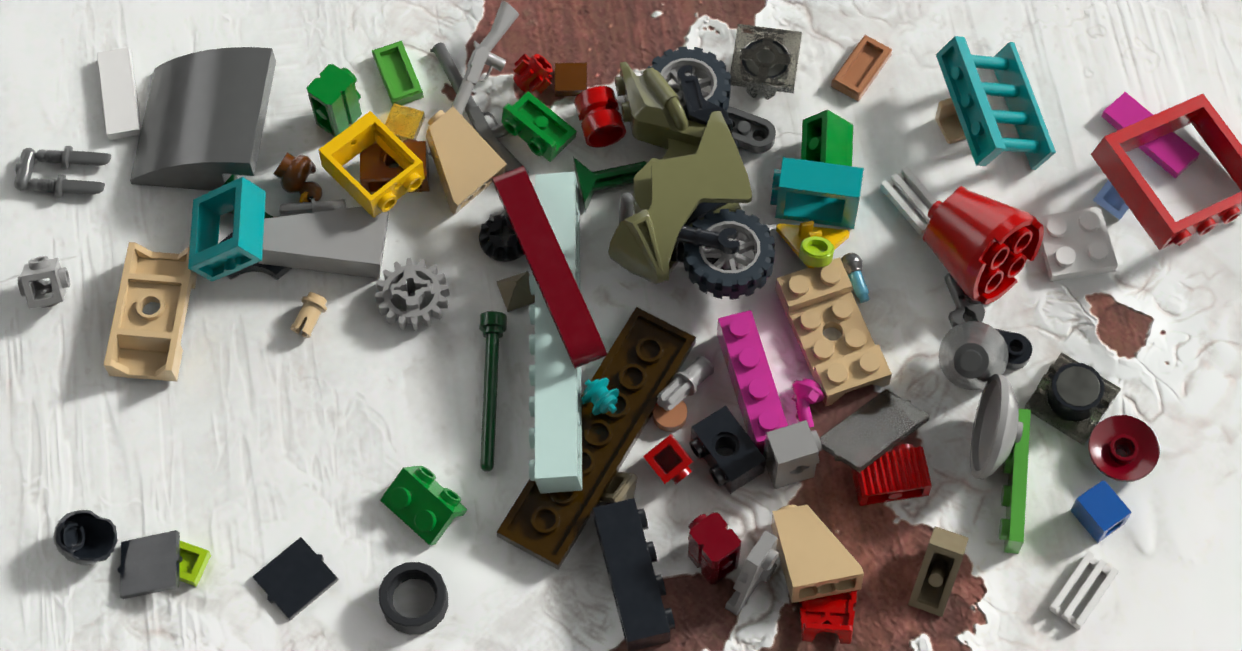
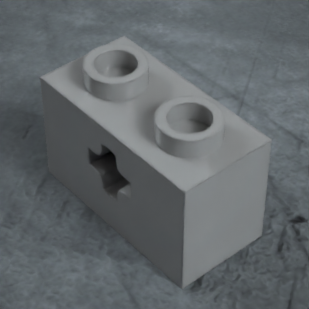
[763,420,822,489]

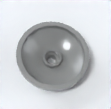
[970,374,1023,479]

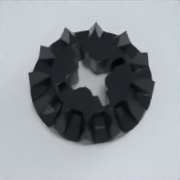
[479,211,524,262]

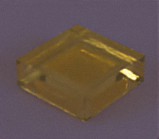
[385,103,425,141]

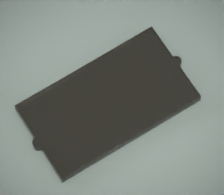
[820,389,930,473]

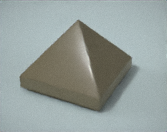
[496,271,535,312]
[600,472,638,503]

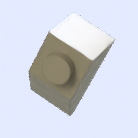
[908,526,969,617]

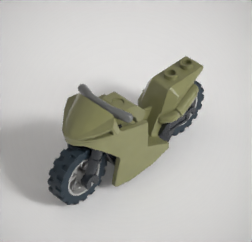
[608,46,775,300]

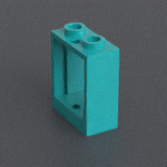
[770,157,864,229]
[188,177,266,282]

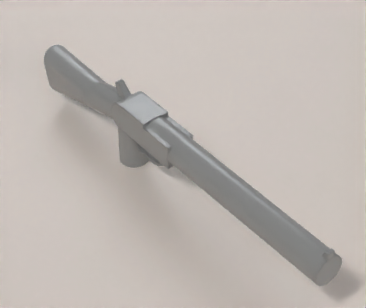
[428,1,519,158]

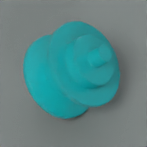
[582,378,619,415]

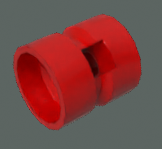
[574,86,626,148]

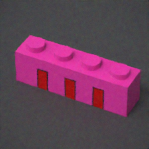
[717,310,788,455]

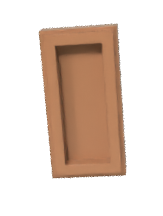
[831,35,892,102]

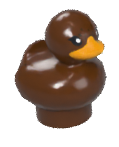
[273,152,322,203]

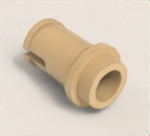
[290,292,327,338]

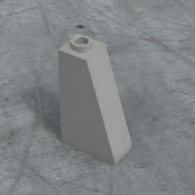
[259,206,389,279]

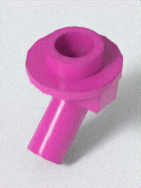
[792,378,825,428]

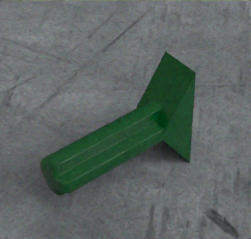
[573,157,647,212]

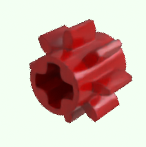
[513,54,553,94]

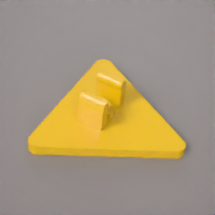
[776,220,850,268]

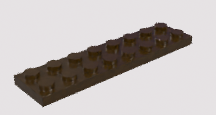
[496,307,696,570]

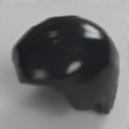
[53,510,118,565]

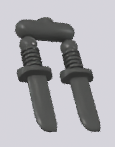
[14,146,111,198]

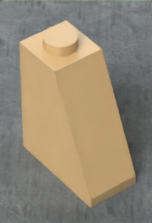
[426,106,507,215]
[771,505,864,603]

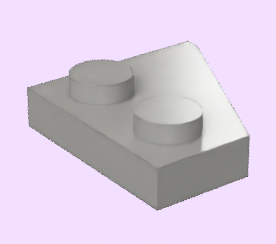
[725,530,779,616]

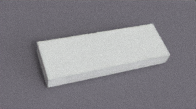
[97,47,141,140]

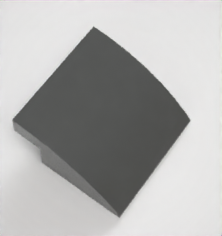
[130,47,276,191]

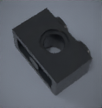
[689,405,766,494]

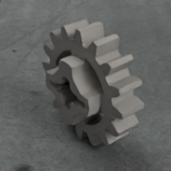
[375,258,450,331]

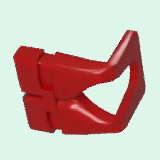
[799,590,857,644]

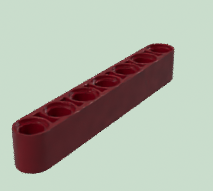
[492,166,607,369]

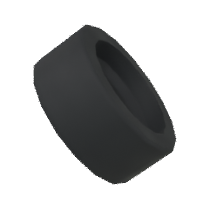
[379,562,448,635]

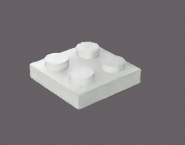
[1035,206,1118,282]

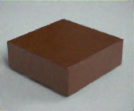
[555,62,587,97]

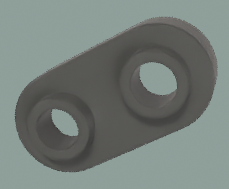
[727,107,776,153]

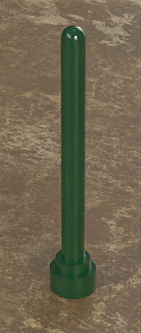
[479,311,507,472]

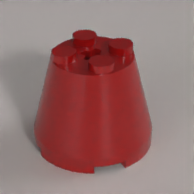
[923,186,1044,305]

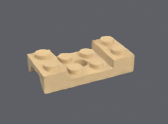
[104,242,198,382]
[775,257,892,407]

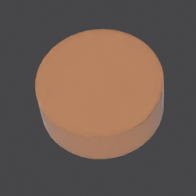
[653,400,687,432]

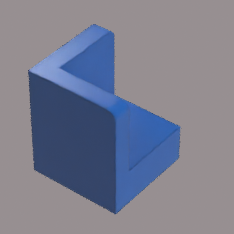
[1071,481,1132,543]

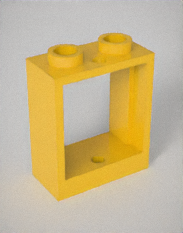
[318,111,425,218]

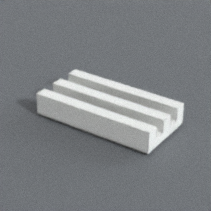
[880,166,937,236]
[1049,551,1119,630]

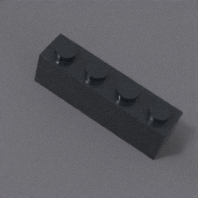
[593,498,675,651]

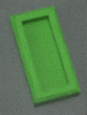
[372,40,424,108]

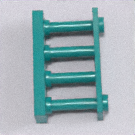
[936,36,1056,170]

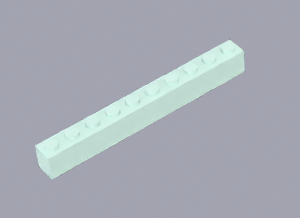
[529,171,582,493]

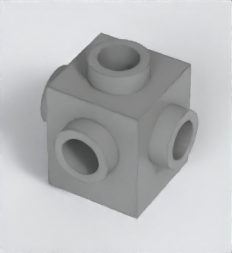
[18,256,70,309]

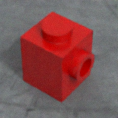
[643,434,694,484]

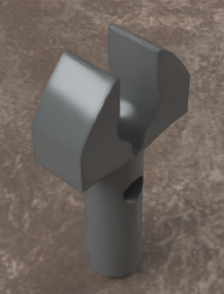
[944,273,985,327]

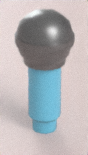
[841,253,870,303]

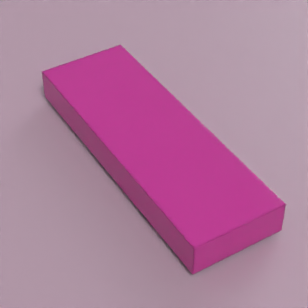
[1101,92,1200,179]

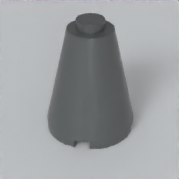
[939,321,1008,390]

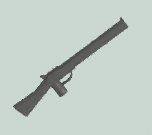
[430,42,529,174]

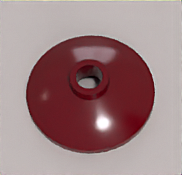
[1088,415,1160,482]

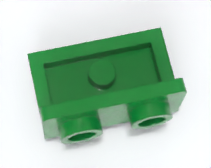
[501,91,577,162]
[380,466,467,545]

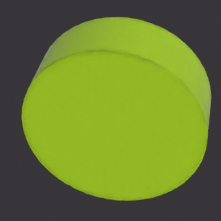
[799,236,834,267]

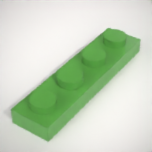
[999,409,1031,554]

